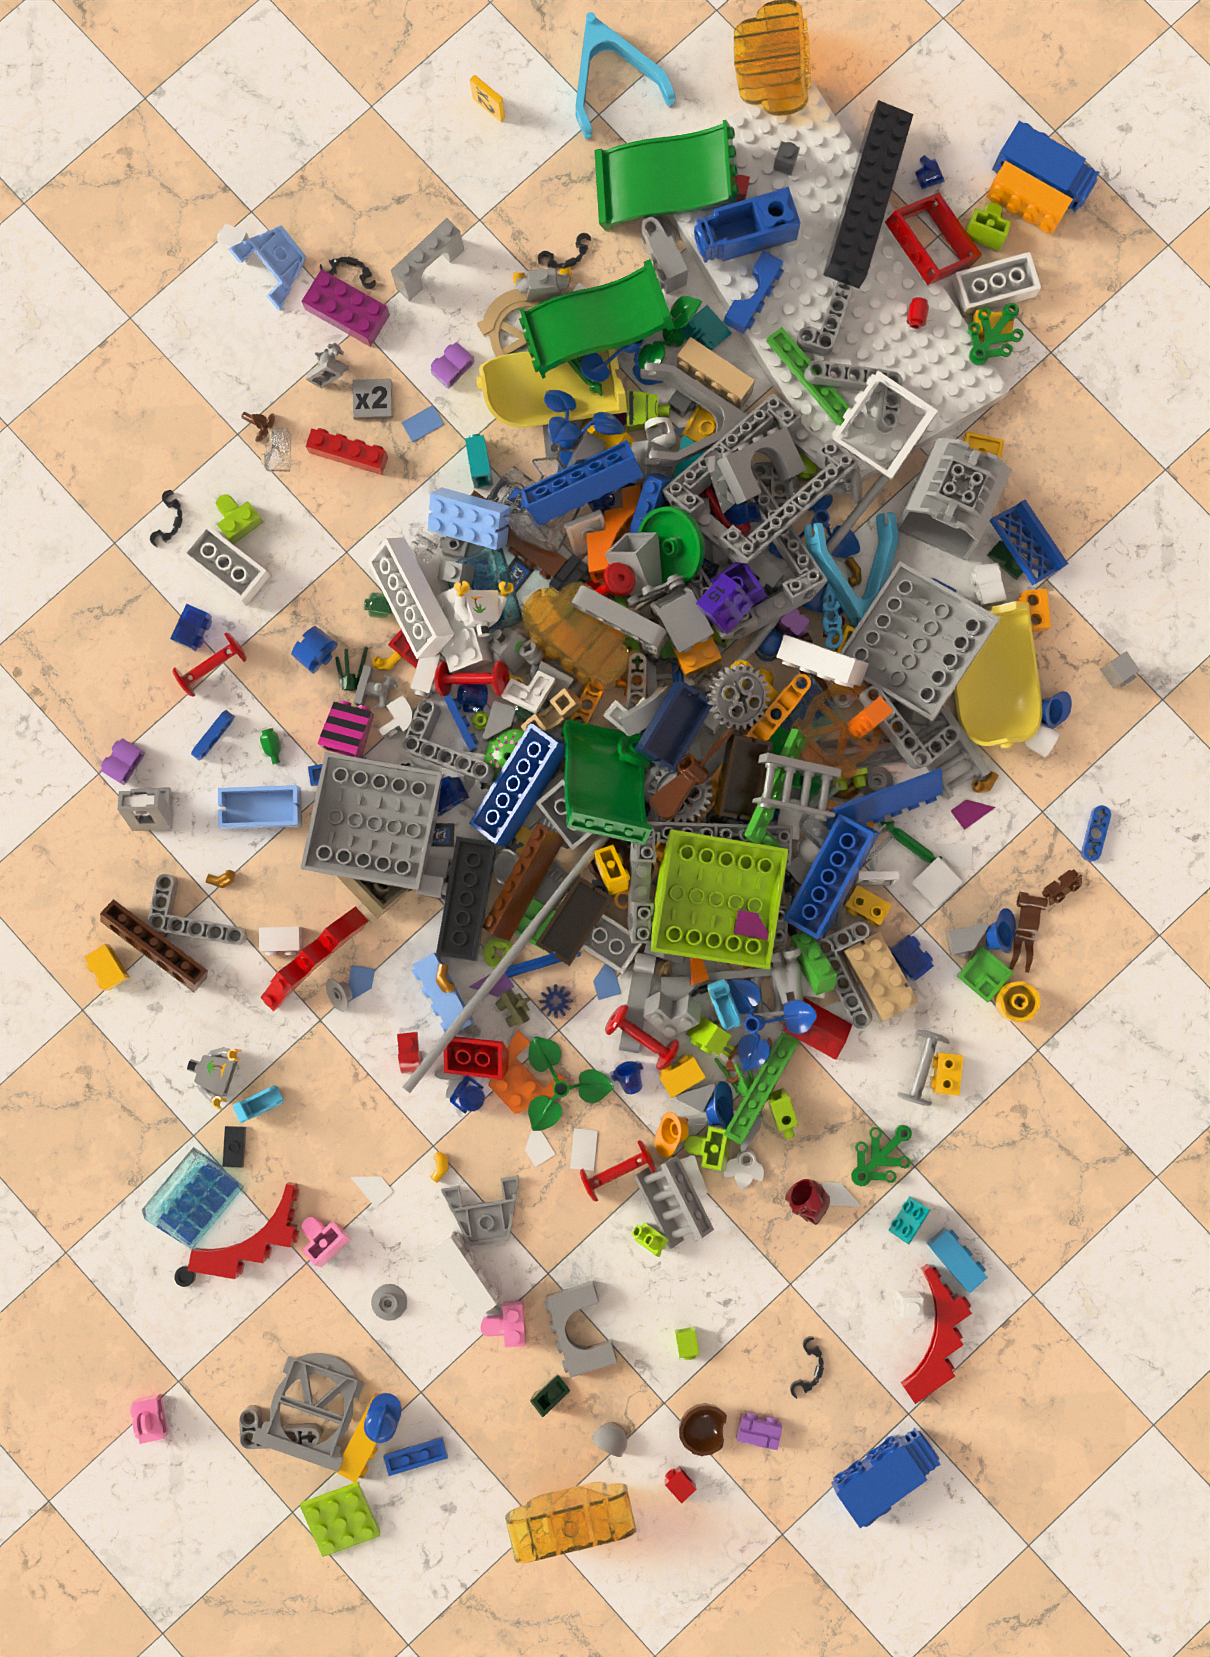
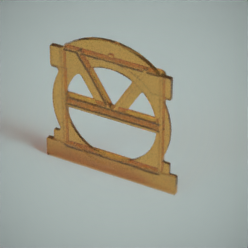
[788,680,898,781]

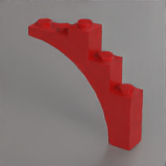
[260,906,369,1012]
[187,1182,299,1279]
[901,1264,972,1404]

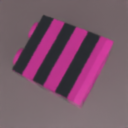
[318,700,374,758]

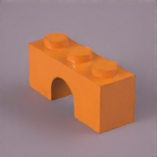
[847,696,894,739]

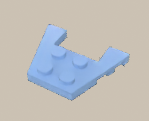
[228,225,306,310]

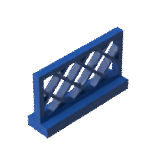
[990,500,1068,586]

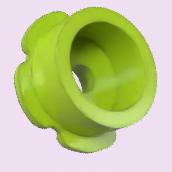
[471,711,489,730]

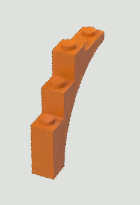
[586,485,670,583]

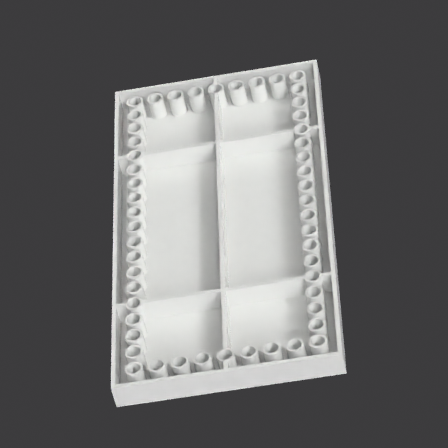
[666,72,1009,495]

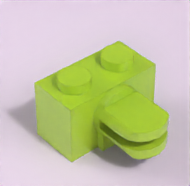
[966,202,1011,251]
[216,494,264,545]
[686,1016,735,1057]
[684,1127,731,1171]

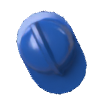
[1041,691,1072,729]
[986,908,1016,953]
[705,1081,733,1129]
[364,1393,402,1443]

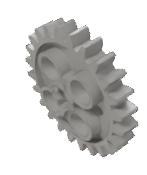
[707,664,771,730]
[649,766,714,823]

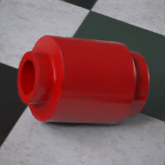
[907,297,929,329]

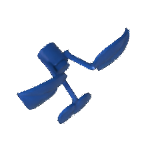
[580,339,664,385]
[544,390,625,449]
[769,495,860,559]
[729,979,817,1071]

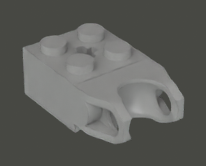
[641,217,688,294]

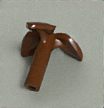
[241,412,275,442]

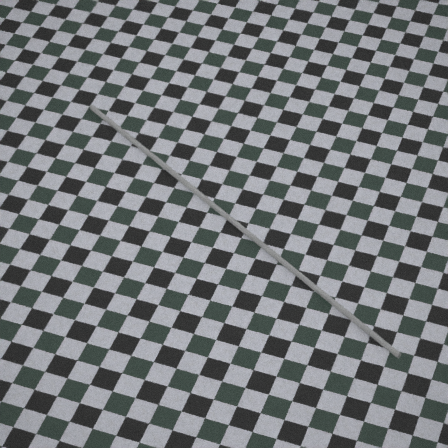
[402,436,923,1093]

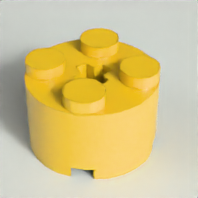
[995,981,1040,1022]

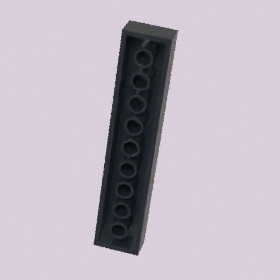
[823,100,914,289]

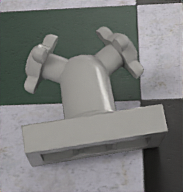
[306,343,349,389]
[353,665,398,708]

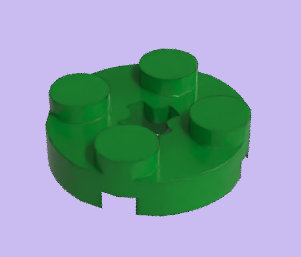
[617,733,652,768]

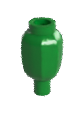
[260,728,281,764]

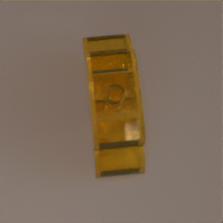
[734,0,812,116]
[522,582,629,691]
[505,1482,637,1563]

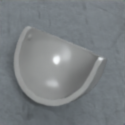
[493,849,520,884]
[592,1422,627,1457]

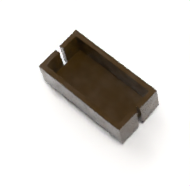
[713,734,774,821]
[536,876,613,966]

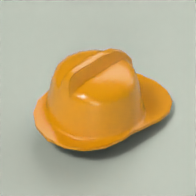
[655,1112,689,1157]

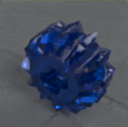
[539,984,573,1018]

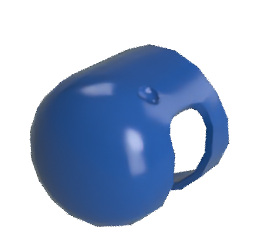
[755,629,783,662]

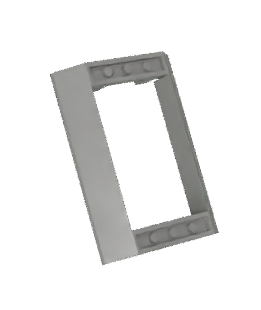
[662,394,860,564]
[668,465,827,639]
[627,821,793,946]

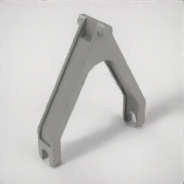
[640,363,749,468]

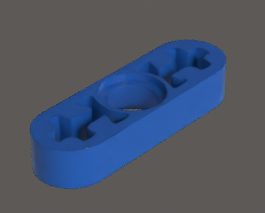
[191,710,235,761]
[1081,805,1111,862]

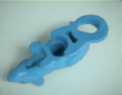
[820,583,843,650]

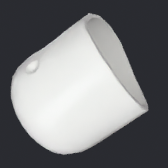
[644,417,676,449]
[1024,723,1060,757]
[797,836,824,865]

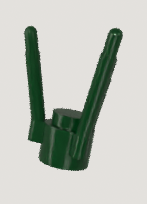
[335,647,368,691]

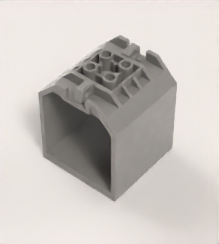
[897,438,1012,560]

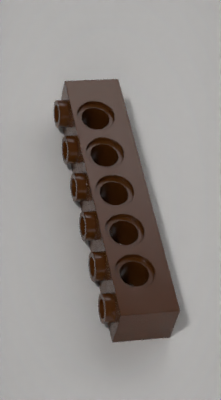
[100,899,208,993]

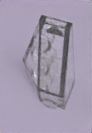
[261,428,291,472]

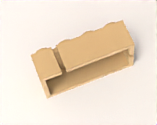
[676,337,755,410]
[841,931,919,1021]

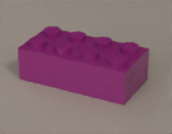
[301,269,390,347]

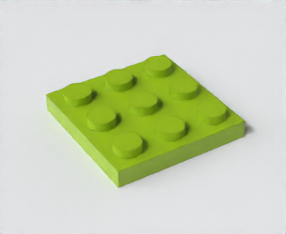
[300,1481,380,1557]

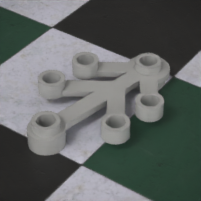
[627,574,685,616]

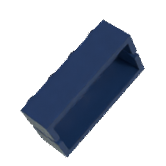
[634,681,713,772]

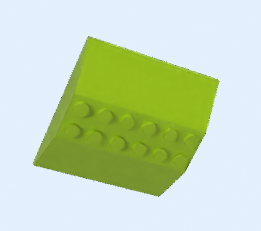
[651,829,789,970]

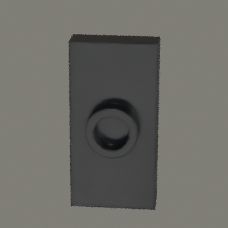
[222,1126,246,1168]

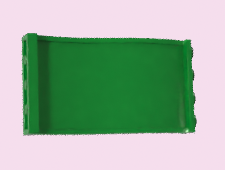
[594,120,739,231]
[519,259,675,379]
[561,719,652,845]

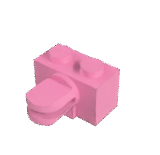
[301,1217,351,1267]
[480,1300,526,1348]
[130,1393,169,1444]

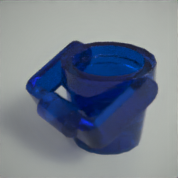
[915,155,945,190]
[457,684,488,713]
[610,1061,644,1094]
[450,1076,485,1114]

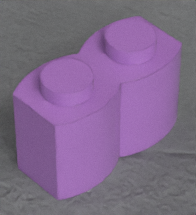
[430,342,474,389]
[101,738,145,785]

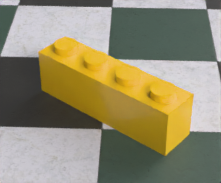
[334,1393,379,1482]

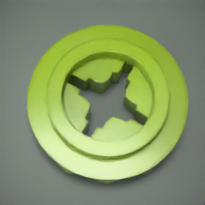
[483,937,513,968]

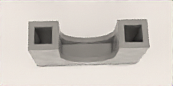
[391,218,464,302]
[716,427,806,505]
[544,1281,617,1378]

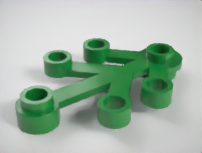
[967,303,1024,365]
[851,1125,912,1186]

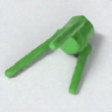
[714,1058,754,1097]

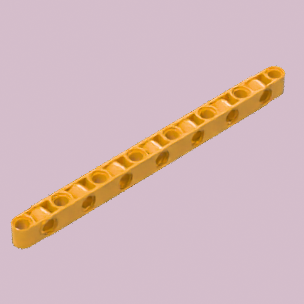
[614,674,811,909]

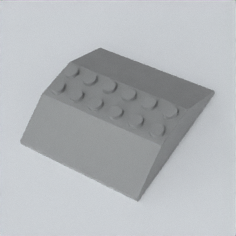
[840,561,1001,721]
[300,752,442,890]

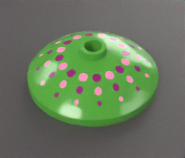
[484,729,524,781]

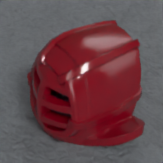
[785,1179,830,1225]

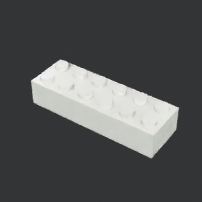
[368,537,455,659]

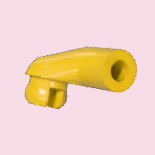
[372,651,402,670]
[430,1152,449,1183]

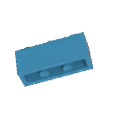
[926,1228,988,1293]

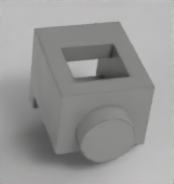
[439,536,471,561]

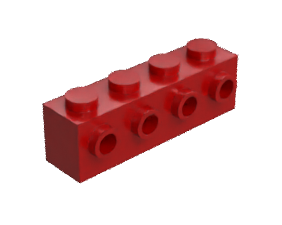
[305,428,388,475]

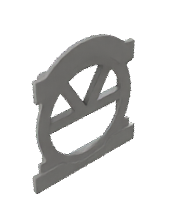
[252,1353,364,1472]

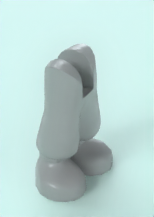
[771,947,803,1006]

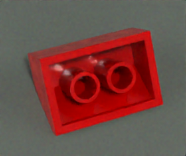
[781,997,853,1060]
[444,1036,509,1080]

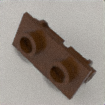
[1041,869,1082,906]

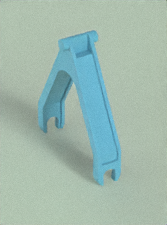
[575,12,676,139]
[804,512,899,628]

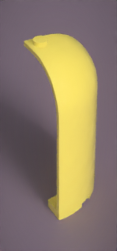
[476,348,627,428]
[954,601,1042,749]

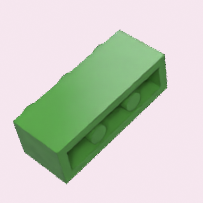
[790,932,837,995]

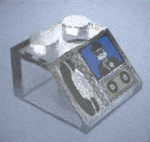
[486,466,536,523]

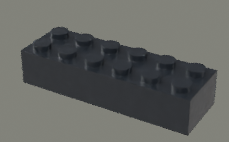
[436,836,497,961]

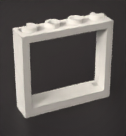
[832,371,938,480]

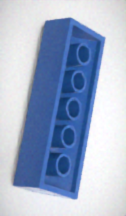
[520,440,643,527]
[469,723,565,848]
[825,768,943,832]
[783,814,880,939]

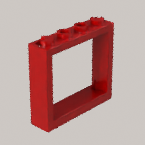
[885,193,982,285]

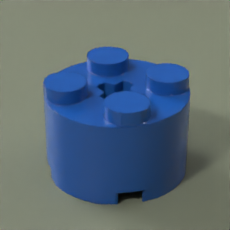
[291,626,338,674]

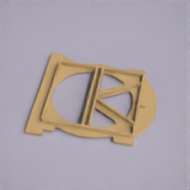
[477,289,546,357]

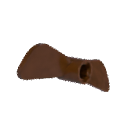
[649,727,734,820]

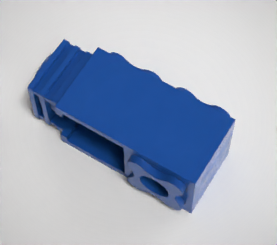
[992,121,1100,213]
[694,187,801,263]
[831,1428,941,1529]

